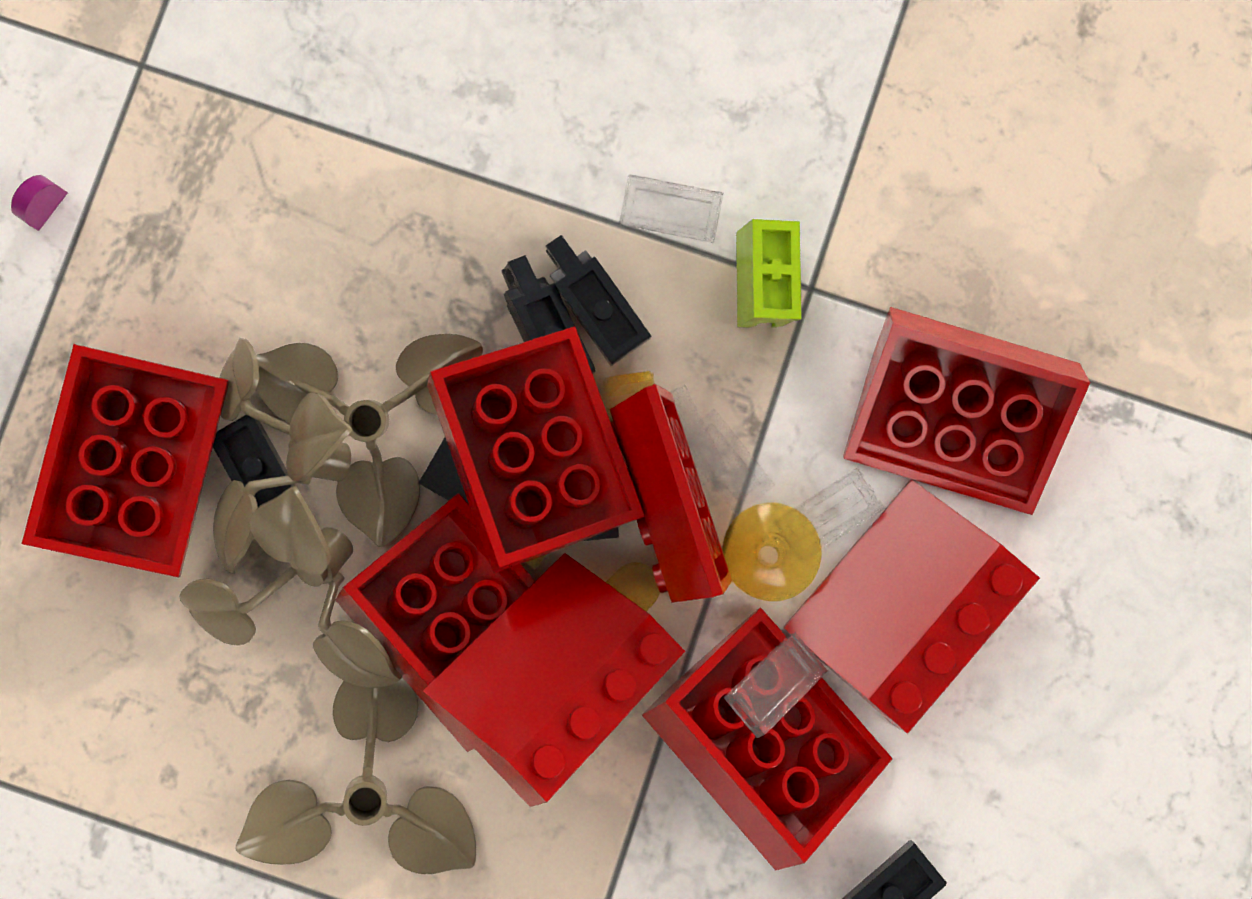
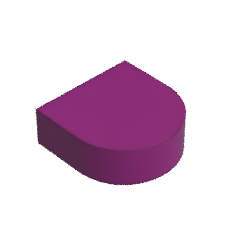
[11,175,68,231]

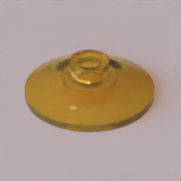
[722,502,822,601]

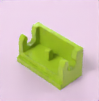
[736,219,801,328]

